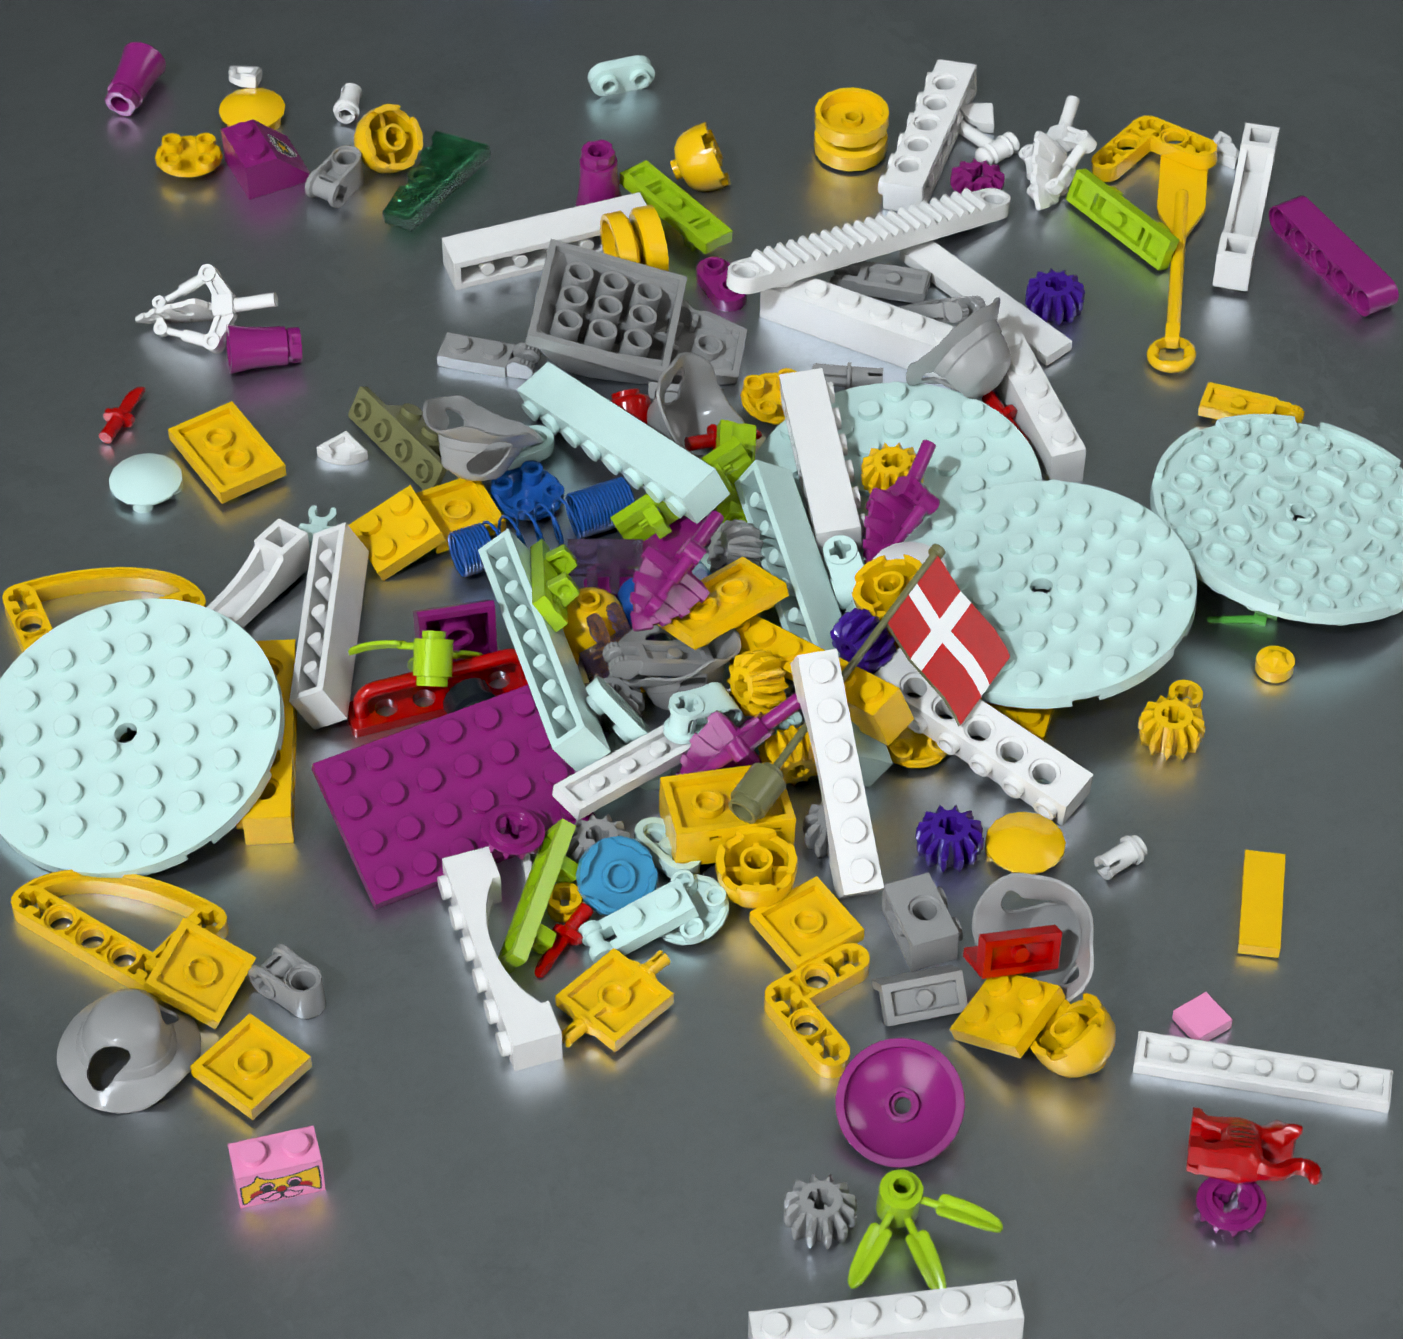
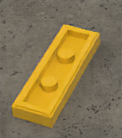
[1237,850,1286,958]

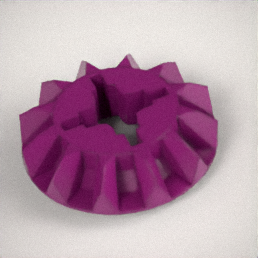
[950,158,1005,194]
[480,805,545,860]
[1195,1177,1267,1237]

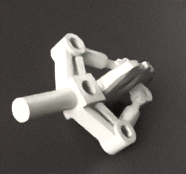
[1019,95,1097,210]
[135,264,278,354]

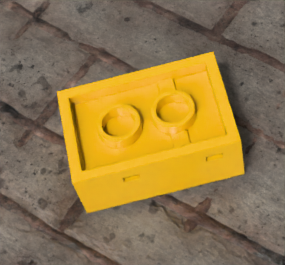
[659,762,796,865]

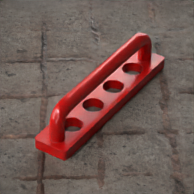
[347,648,528,738]

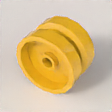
[814,87,889,172]
[600,204,669,271]

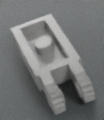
[829,261,931,303]
[900,296,986,323]
[437,332,542,380]
[602,640,713,680]

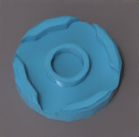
[576,836,658,916]

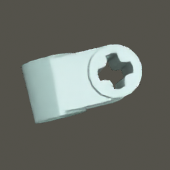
[823,535,864,611]
[663,682,743,745]

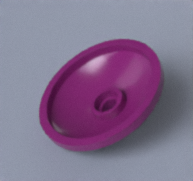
[836,1038,965,1168]

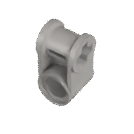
[305,145,364,209]
[248,944,326,1019]

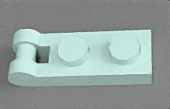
[578,878,699,963]

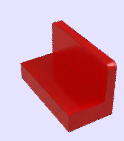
[963,924,1062,979]

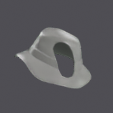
[906,297,1011,399]
[647,352,745,459]
[423,395,543,481]
[619,625,741,711]
[972,873,1094,1002]
[57,989,201,1113]

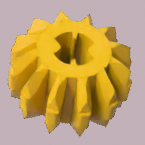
[861,442,924,494]
[727,649,788,717]
[1138,694,1206,761]
[758,725,818,786]

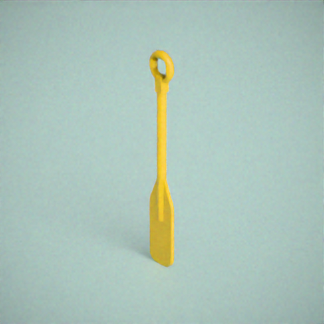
[1146,155,1208,373]

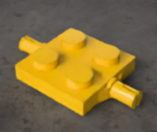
[555,948,674,1052]

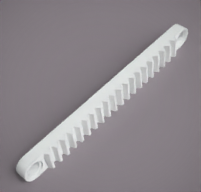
[726,188,1011,294]

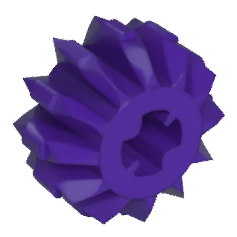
[1025,268,1085,326]
[830,608,897,674]
[915,804,984,873]

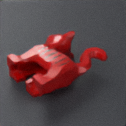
[1186,1107,1323,1185]

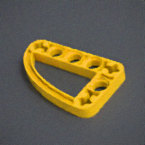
[2,567,207,653]
[11,869,229,1000]

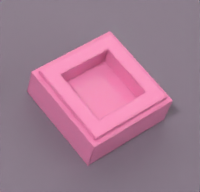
[1172,992,1233,1041]

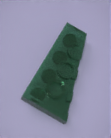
[382,131,492,231]

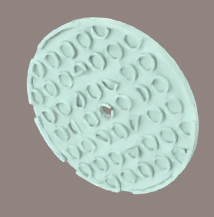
[755,382,1042,570]
[1150,414,1403,626]
[904,479,1197,709]
[0,598,285,878]

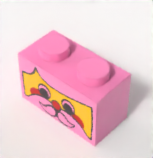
[228,1125,326,1209]

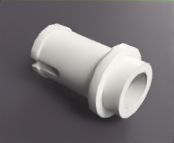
[333,83,363,124]
[1094,835,1148,880]

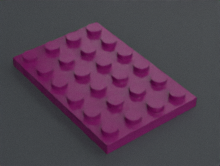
[312,685,596,910]

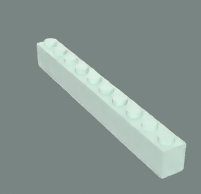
[734,459,893,787]

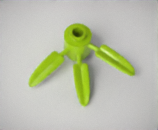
[348,631,483,687]
[847,1169,1003,1290]

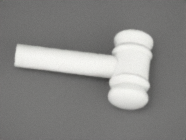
[958,119,1020,165]

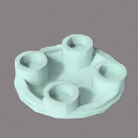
[109,453,184,513]
[660,870,729,946]

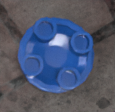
[491,461,565,520]

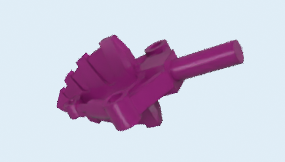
[863,440,940,564]
[630,511,724,632]
[676,692,801,775]

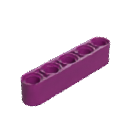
[1269,195,1399,317]

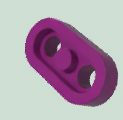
[696,256,747,312]

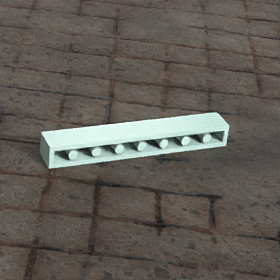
[517,362,730,524]
[478,529,611,772]

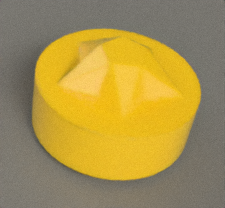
[1255,646,1295,683]

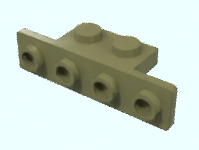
[348,386,447,490]

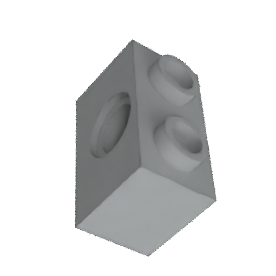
[881,872,963,972]

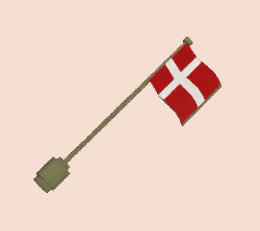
[728,544,1010,824]

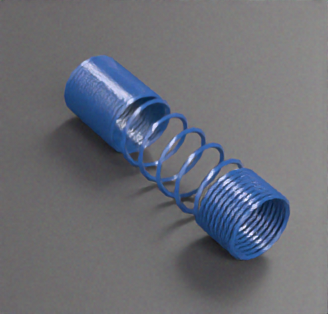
[448,476,636,578]

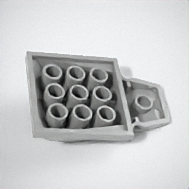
[525,239,747,385]

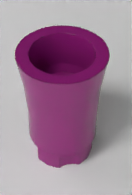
[105,42,166,116]
[576,140,622,207]
[226,324,302,374]

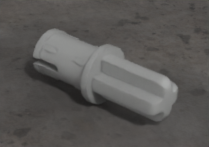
[812,362,883,390]

